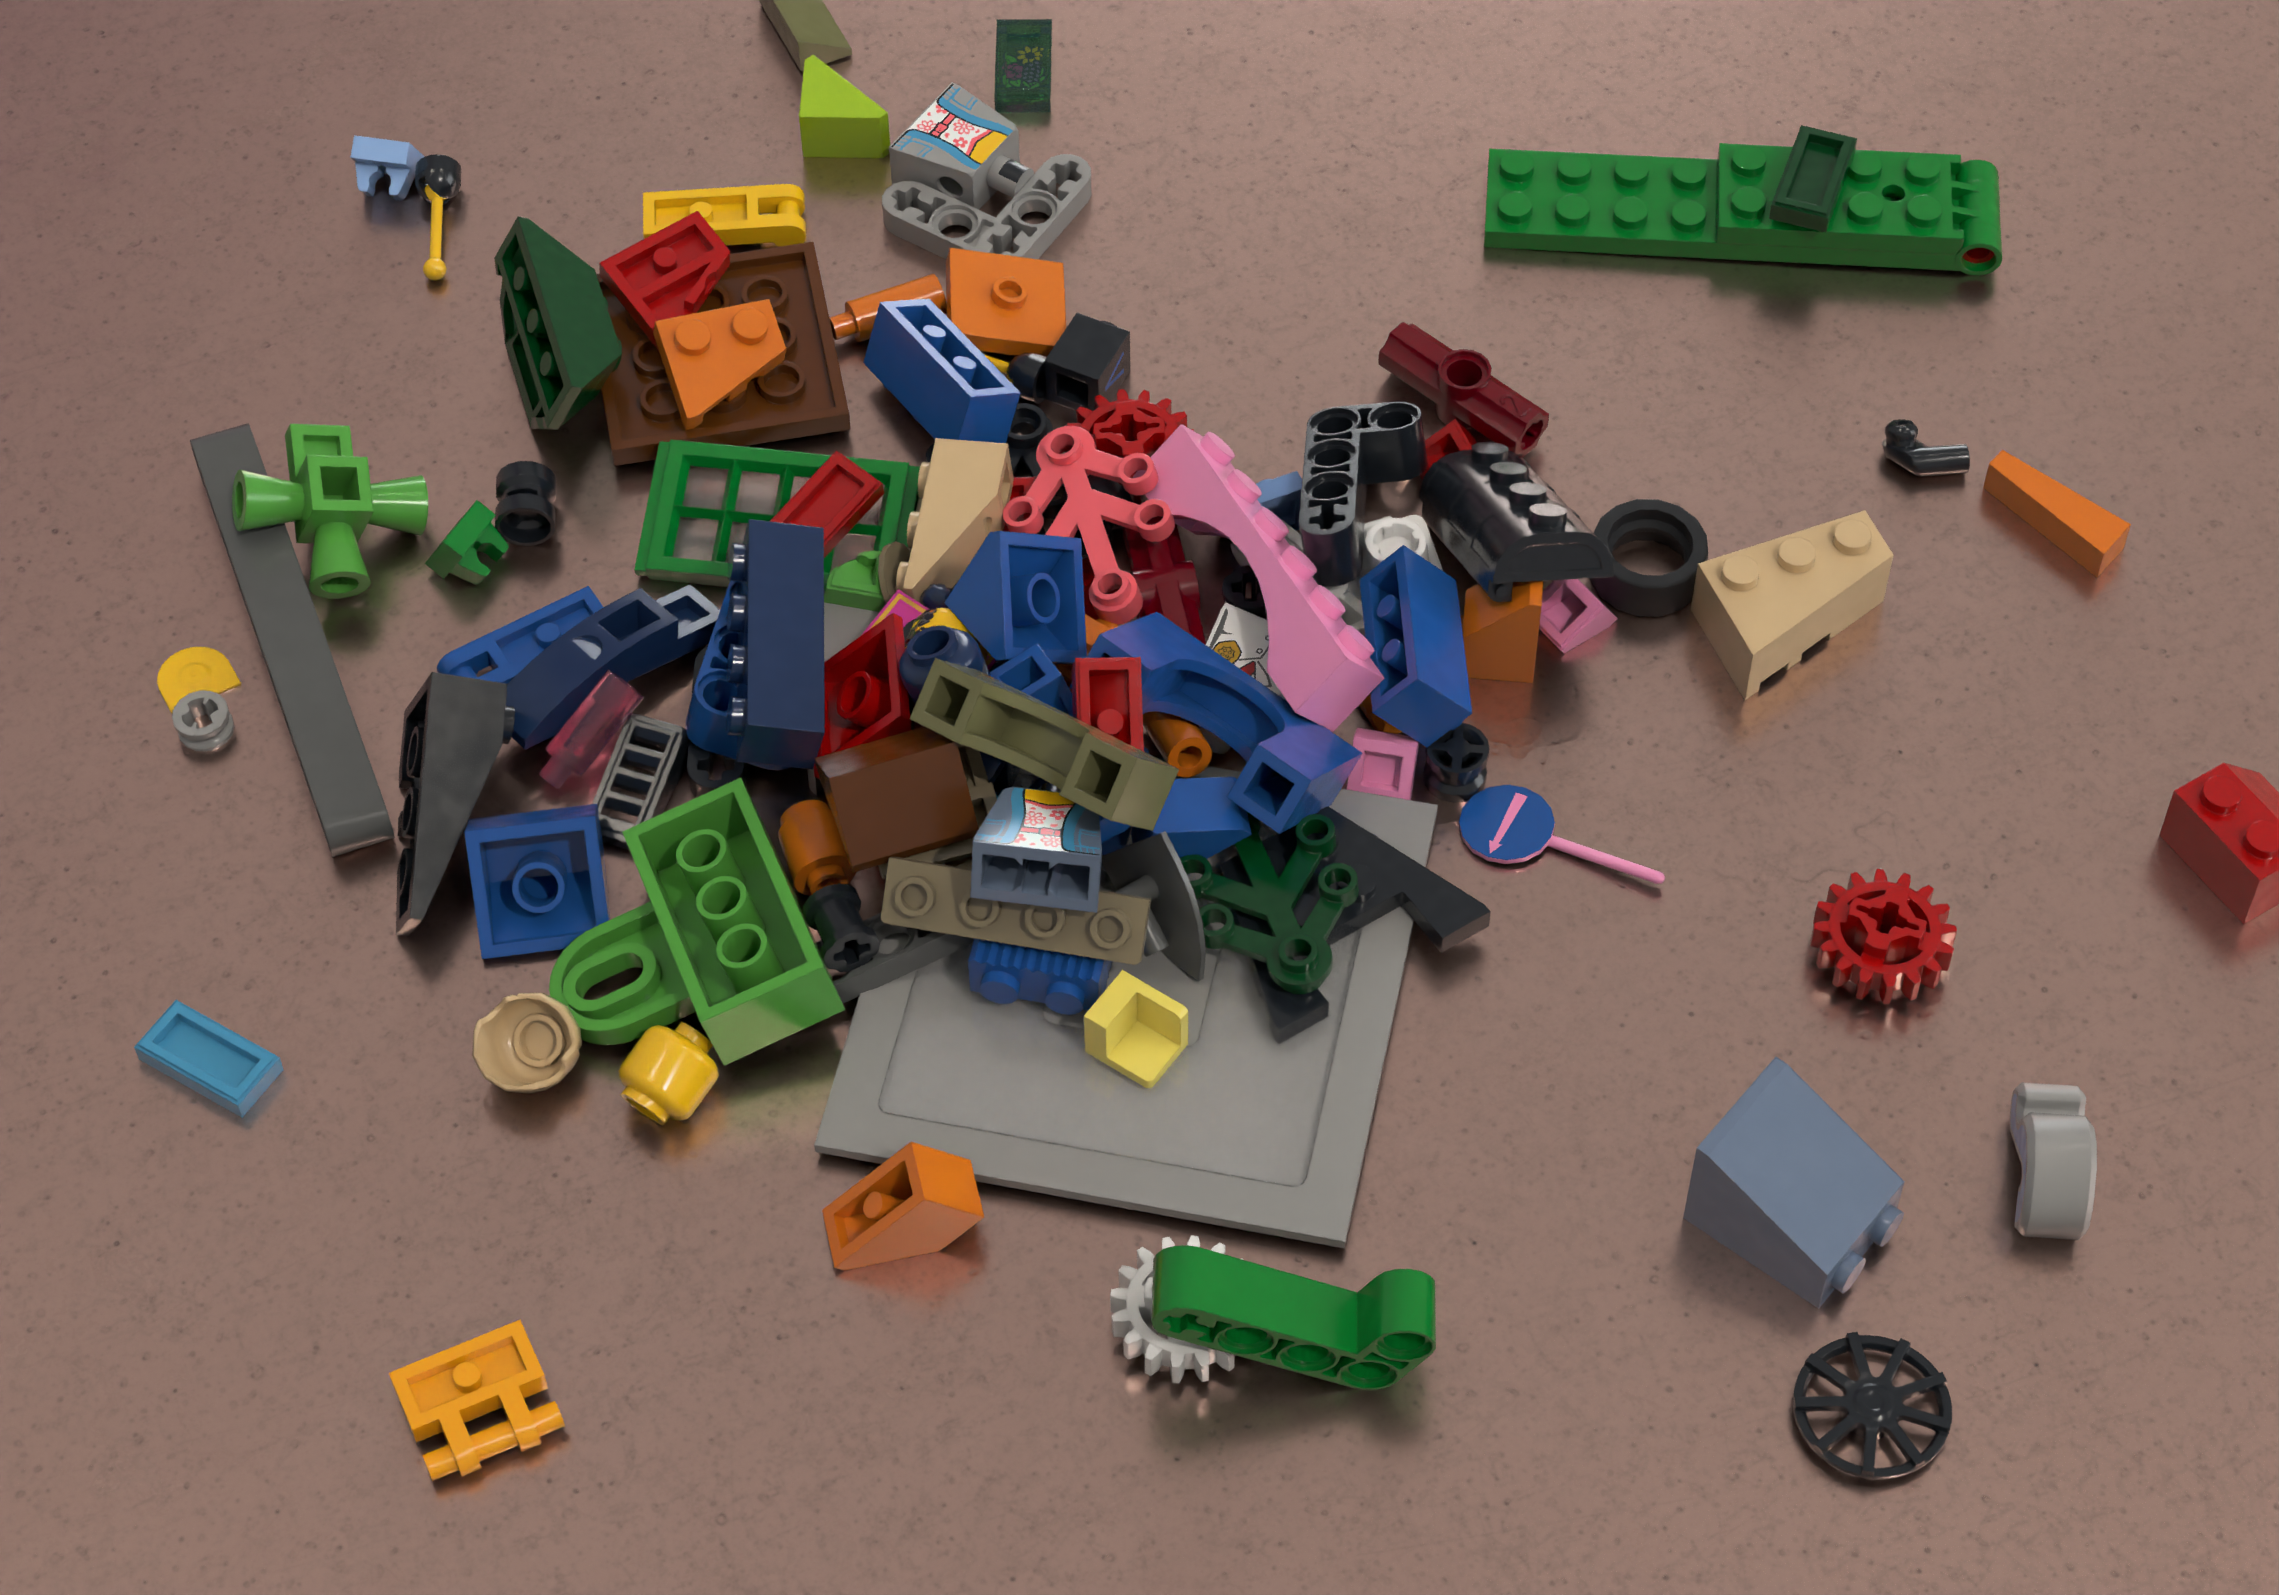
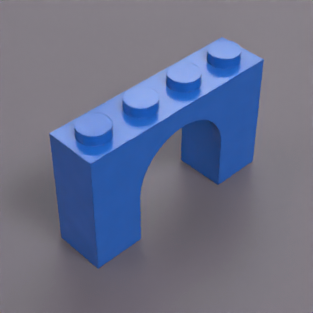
[1069,612,1363,834]

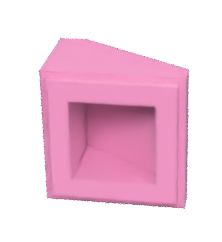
[1539,579,1618,654]

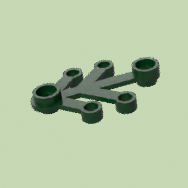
[1180,812,1359,994]

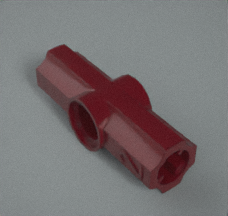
[1378,322,1549,457]
[1123,516,1207,645]

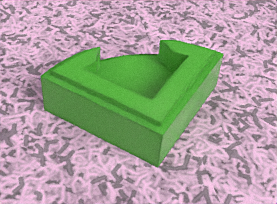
[824,551,885,612]

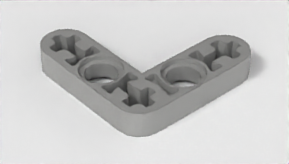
[882,154,1092,259]

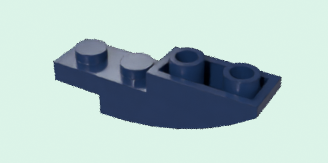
[506,584,720,749]

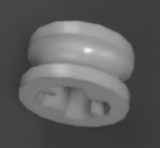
[172,690,235,752]

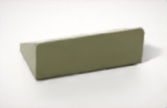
[759,0,852,71]

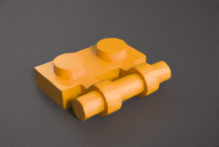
[389,1320,565,1481]

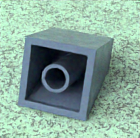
[1683,1057,1905,1309]

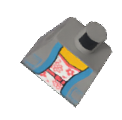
[889,82,1034,209]

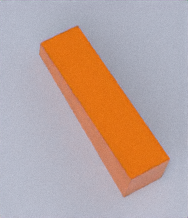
[1983,450,2131,578]

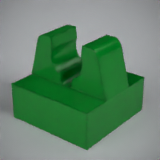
[424,500,509,585]

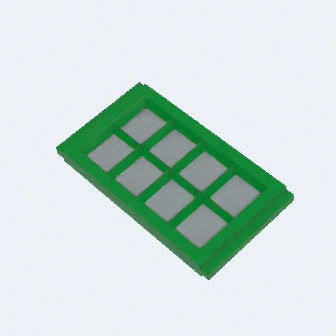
[634,439,920,588]

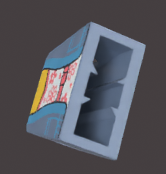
[970,782,1102,913]

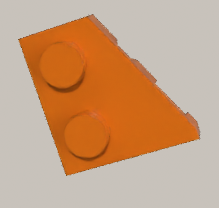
[653,299,786,430]

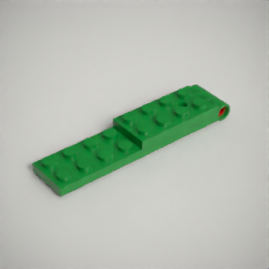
[1484,143,2002,276]

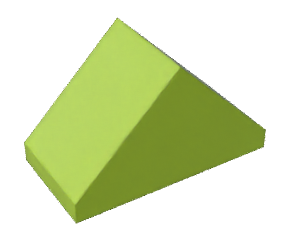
[799,54,890,158]

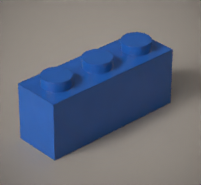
[863,298,1021,443]
[1359,545,1472,747]

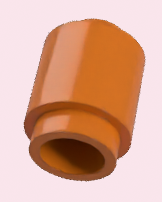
[778,800,856,896]

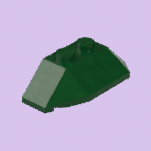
[494,216,622,430]

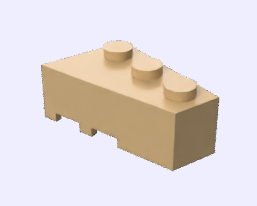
[1691,510,1893,700]

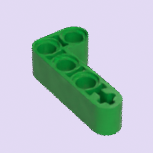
[1151,1245,1436,1390]

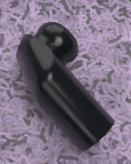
[1882,419,1970,477]

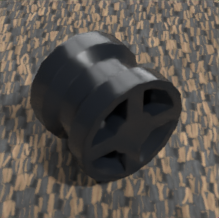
[1423,723,1490,803]

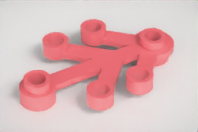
[1003,426,1175,625]

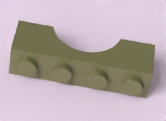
[910,658,1179,831]

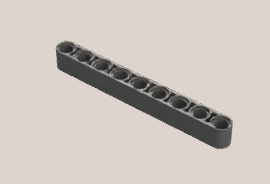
[190,423,395,857]

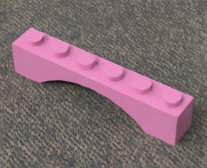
[1133,424,1385,732]

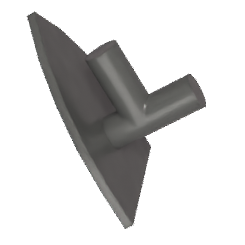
[1101,831,1206,981]

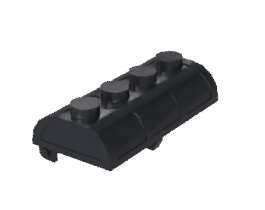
[1419,442,1614,602]

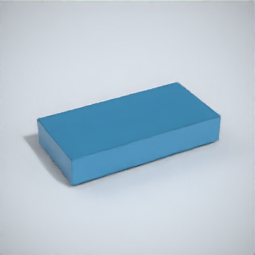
[134,1000,284,1118]

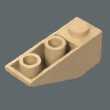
[896,438,1014,603]

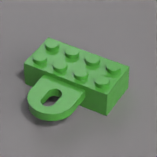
[549,778,845,1066]

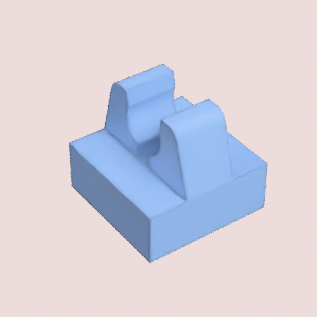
[350,135,424,200]

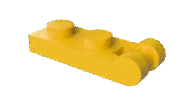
[643,184,806,247]

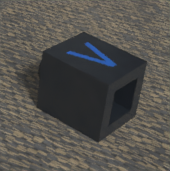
[1045,313,1131,411]

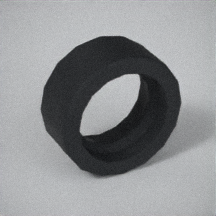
[1590,499,1708,617]

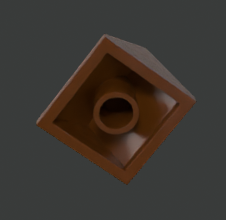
[814,726,979,873]

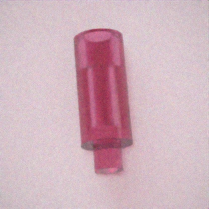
[539,669,644,789]

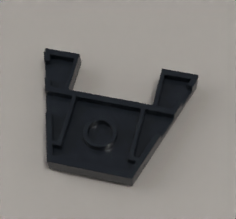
[1221,806,1491,1044]

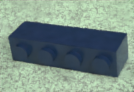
[726,519,825,770]

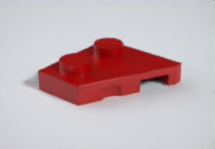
[599,211,731,351]

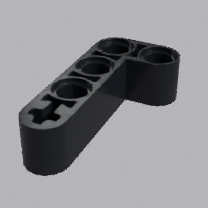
[1299,402,1428,587]

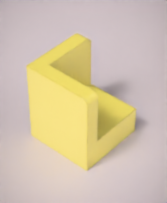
[1084,970,1188,1088]

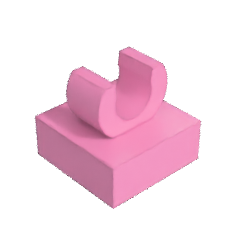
[1347,728,1419,800]

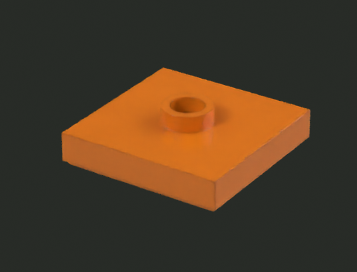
[946,248,1066,357]

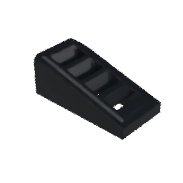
[592,713,689,850]

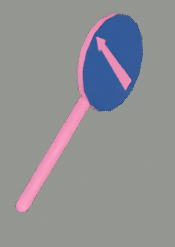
[1459,785,1665,884]

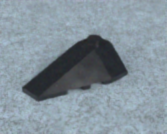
[396,672,515,937]

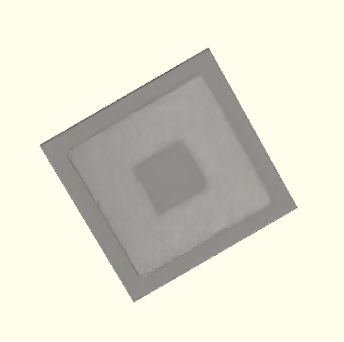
[814,757,1438,1248]

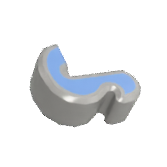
[2010,1082,2097,1240]

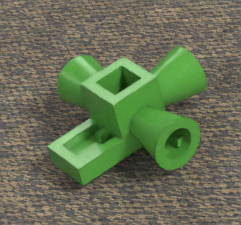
[232,424,428,599]

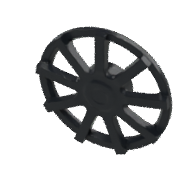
[1793,1332,1952,1479]

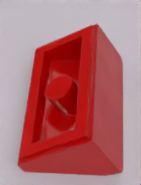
[1072,657,1144,752]

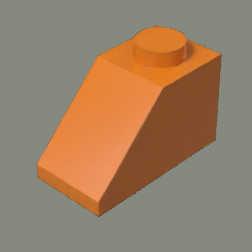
[1461,581,1543,683]
[822,1142,985,1271]

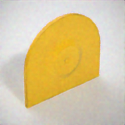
[157,647,241,714]

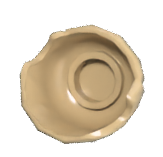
[472,993,582,1094]

